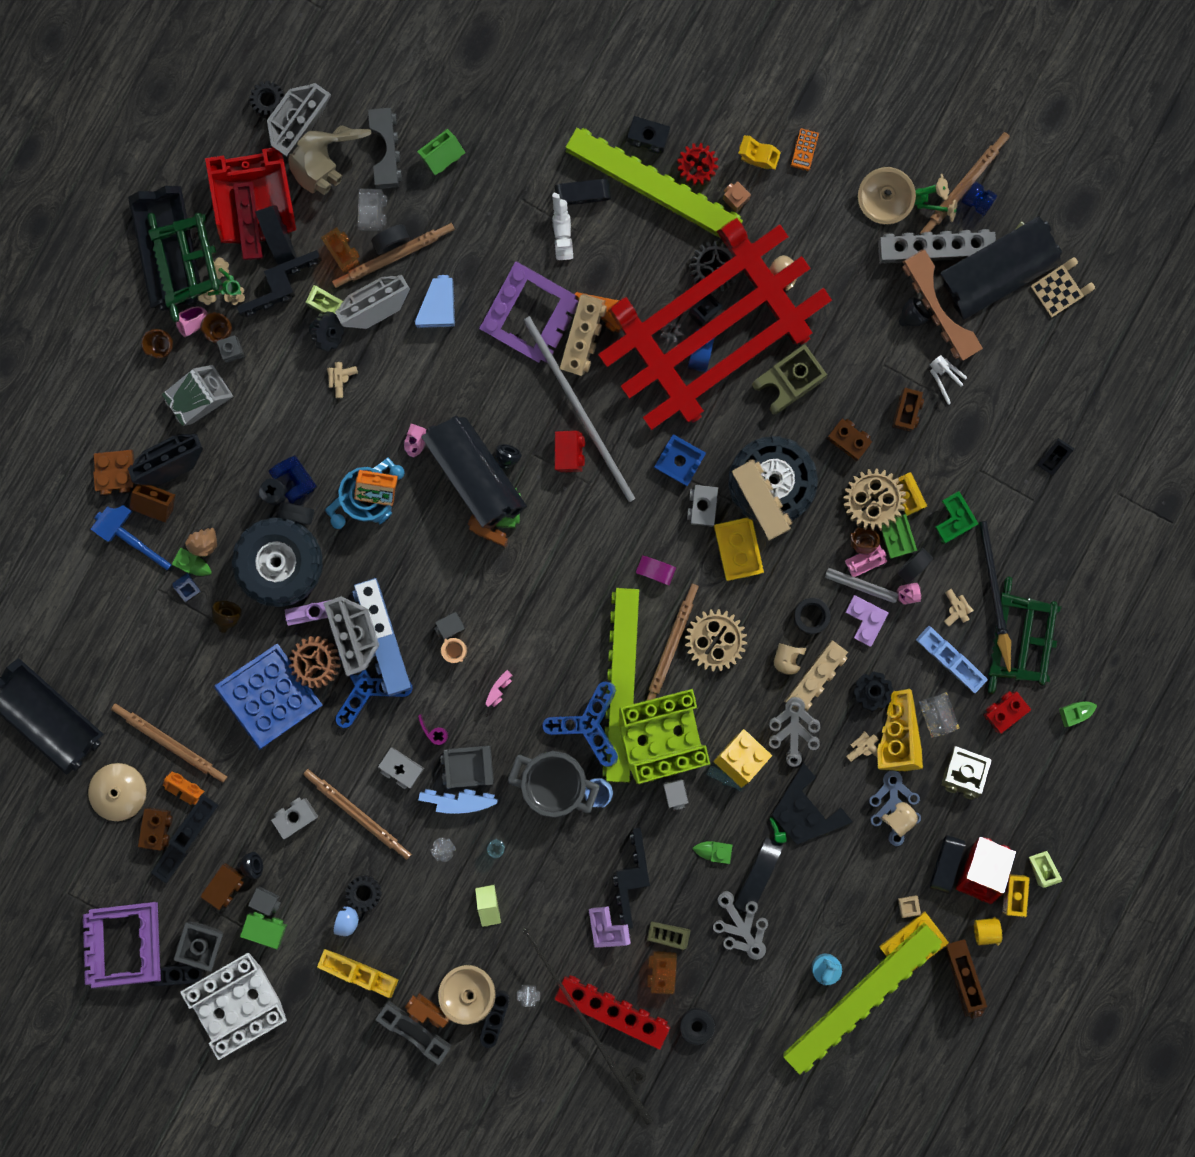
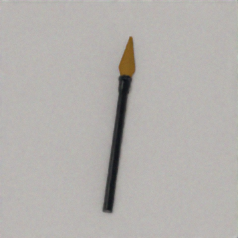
[979,521,1011,672]

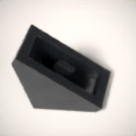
[689,294,723,327]
[1037,438,1074,475]

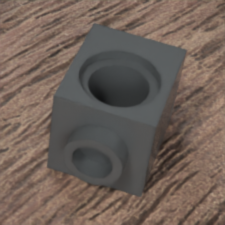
[217,335,245,363]
[434,612,465,640]
[248,887,281,916]

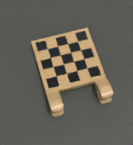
[1030,257,1095,318]

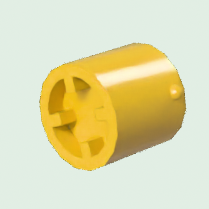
[974,917,1002,945]

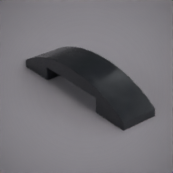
[734,838,783,914]

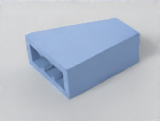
[415,275,455,328]

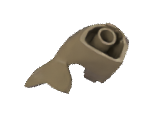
[288,126,371,195]

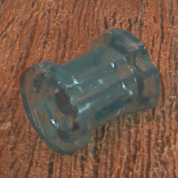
[487,839,505,858]

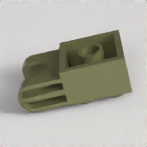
[752,344,827,415]

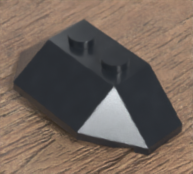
[128,434,203,486]

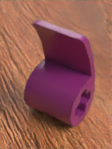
[636,555,676,586]
[418,714,448,745]

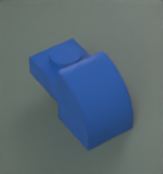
[688,329,714,372]

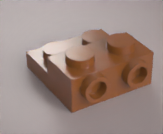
[93,450,136,495]
[468,514,509,548]
[405,993,449,1028]

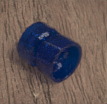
[962,181,998,216]

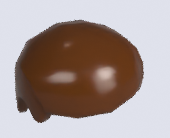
[201,312,232,343]
[141,329,173,358]
[850,527,880,555]

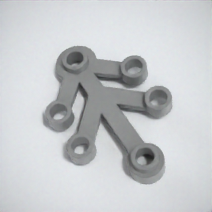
[769,697,820,767]
[713,891,768,960]

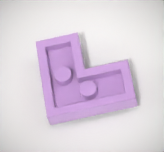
[845,595,888,647]
[589,907,631,948]

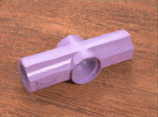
[285,600,330,626]

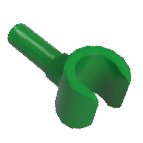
[769,817,786,843]

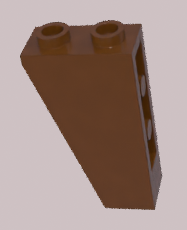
[945,939,987,1019]

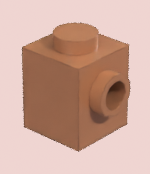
[723,182,751,212]

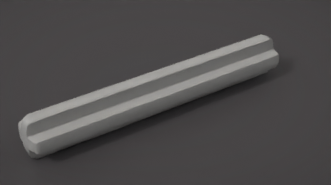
[825,568,898,603]

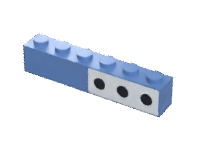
[352,578,412,696]

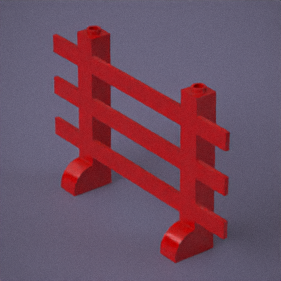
[598,218,832,430]

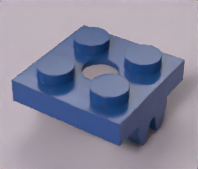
[654,434,706,486]

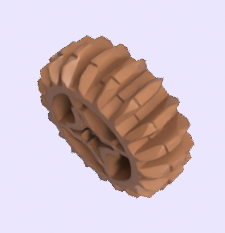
[289,636,341,688]

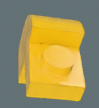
[739,135,781,170]

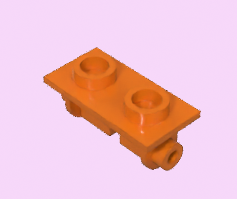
[162,771,205,805]

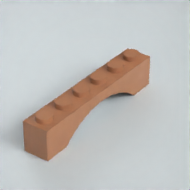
[902,249,983,360]

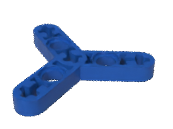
[336,654,413,728]
[542,682,618,766]

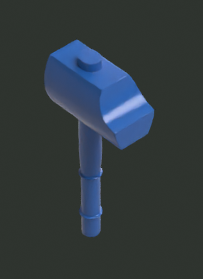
[91,505,172,571]

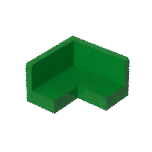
[935,491,978,545]

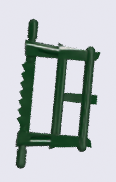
[147,213,223,322]
[988,576,1062,694]

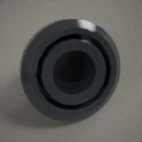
[496,444,522,469]
[237,852,263,879]

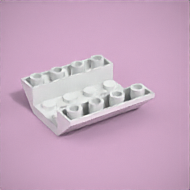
[180,953,287,1060]

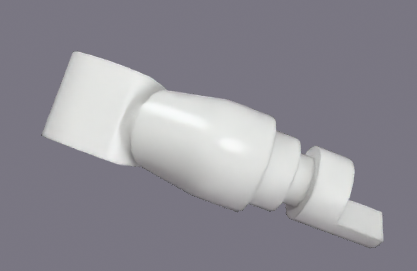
[552,193,573,260]

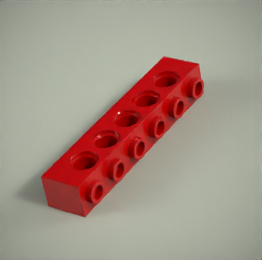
[554,975,670,1049]

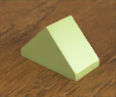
[306,285,343,314]
[1029,851,1062,888]
[475,885,501,927]

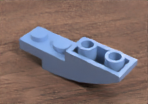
[418,789,498,814]

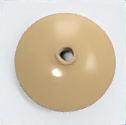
[858,167,916,224]
[88,763,147,821]
[438,965,495,1025]

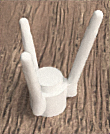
[930,355,967,405]

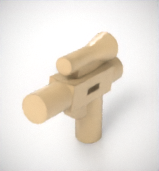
[327,362,358,398]
[944,589,974,627]
[846,731,878,762]

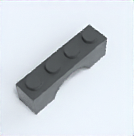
[368,108,402,189]
[375,1001,452,1065]

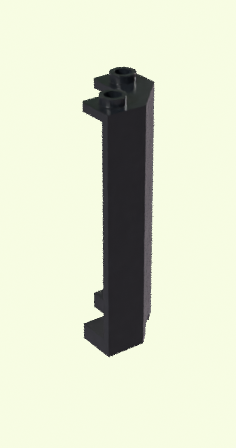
[128,186,201,311]

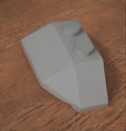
[267,83,331,157]
[335,275,410,329]
[323,596,379,676]

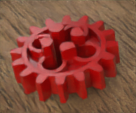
[677,143,718,185]

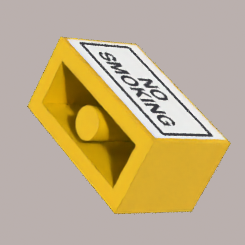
[1003,874,1029,917]

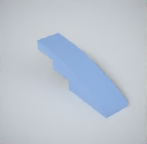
[916,626,988,693]

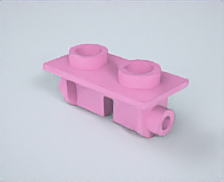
[845,545,887,577]

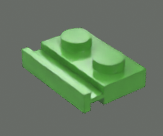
[881,514,917,559]

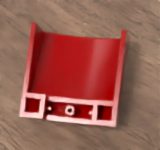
[205,148,296,243]

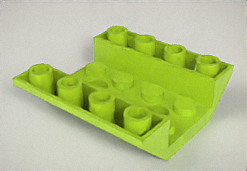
[618,689,710,784]

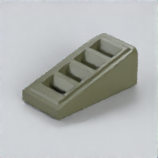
[647,921,691,950]

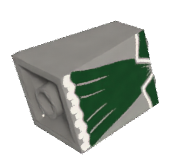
[162,365,234,426]

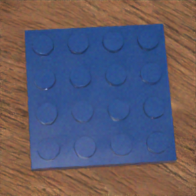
[214,644,322,750]

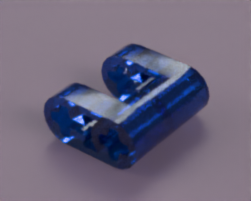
[268,455,317,503]

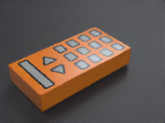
[791,129,819,171]

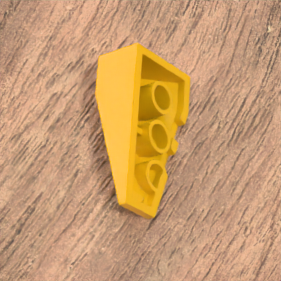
[877,689,923,771]

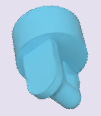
[811,954,842,985]

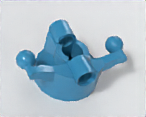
[324,457,405,529]

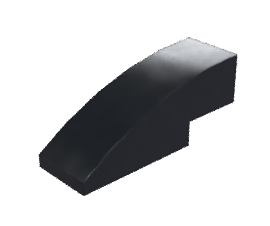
[255,206,297,265]

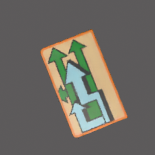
[355,470,398,506]

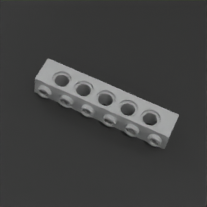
[878,229,996,264]

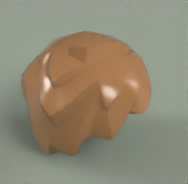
[185,528,217,557]

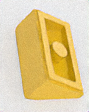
[897,472,927,516]

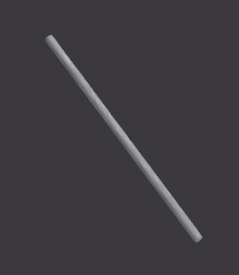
[523,316,635,502]

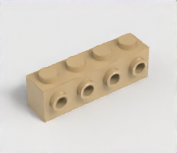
[560,294,607,376]
[732,460,792,540]
[784,640,848,712]

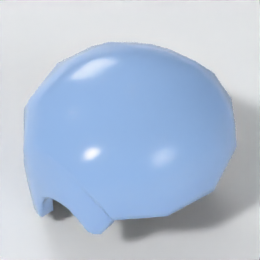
[585,778,613,808]
[333,907,358,936]

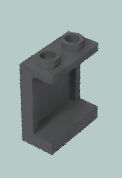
[441,745,494,789]

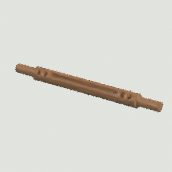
[919,132,1010,235]
[332,223,455,288]
[646,584,699,701]
[111,703,227,783]
[303,769,411,860]

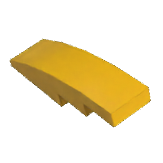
[317,949,398,998]

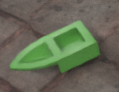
[172,547,212,576]
[1059,702,1097,727]
[693,841,732,864]

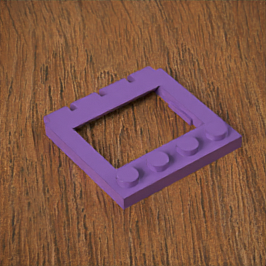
[479,261,579,363]
[83,902,161,988]

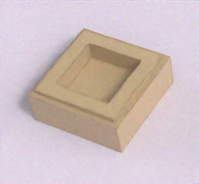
[898,895,921,918]

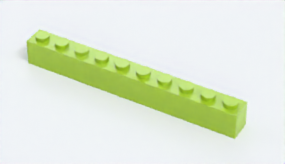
[565,128,743,238]
[602,588,639,782]
[783,922,942,1074]

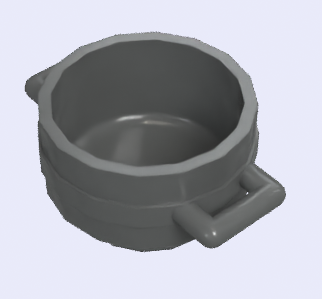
[508,751,600,817]

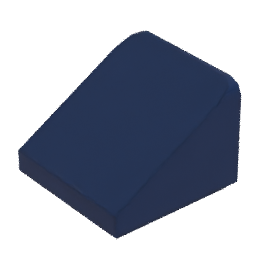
[172,573,201,602]

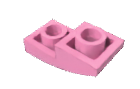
[486,670,513,707]

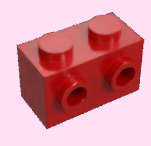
[555,431,585,472]
[984,691,1031,733]

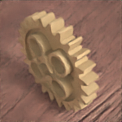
[843,469,906,531]
[685,609,747,671]

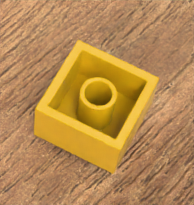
[713,729,772,788]

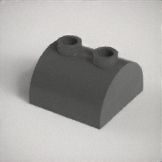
[174,922,224,972]

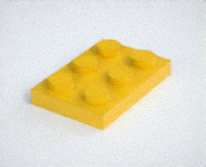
[714,518,764,581]
[879,911,949,971]

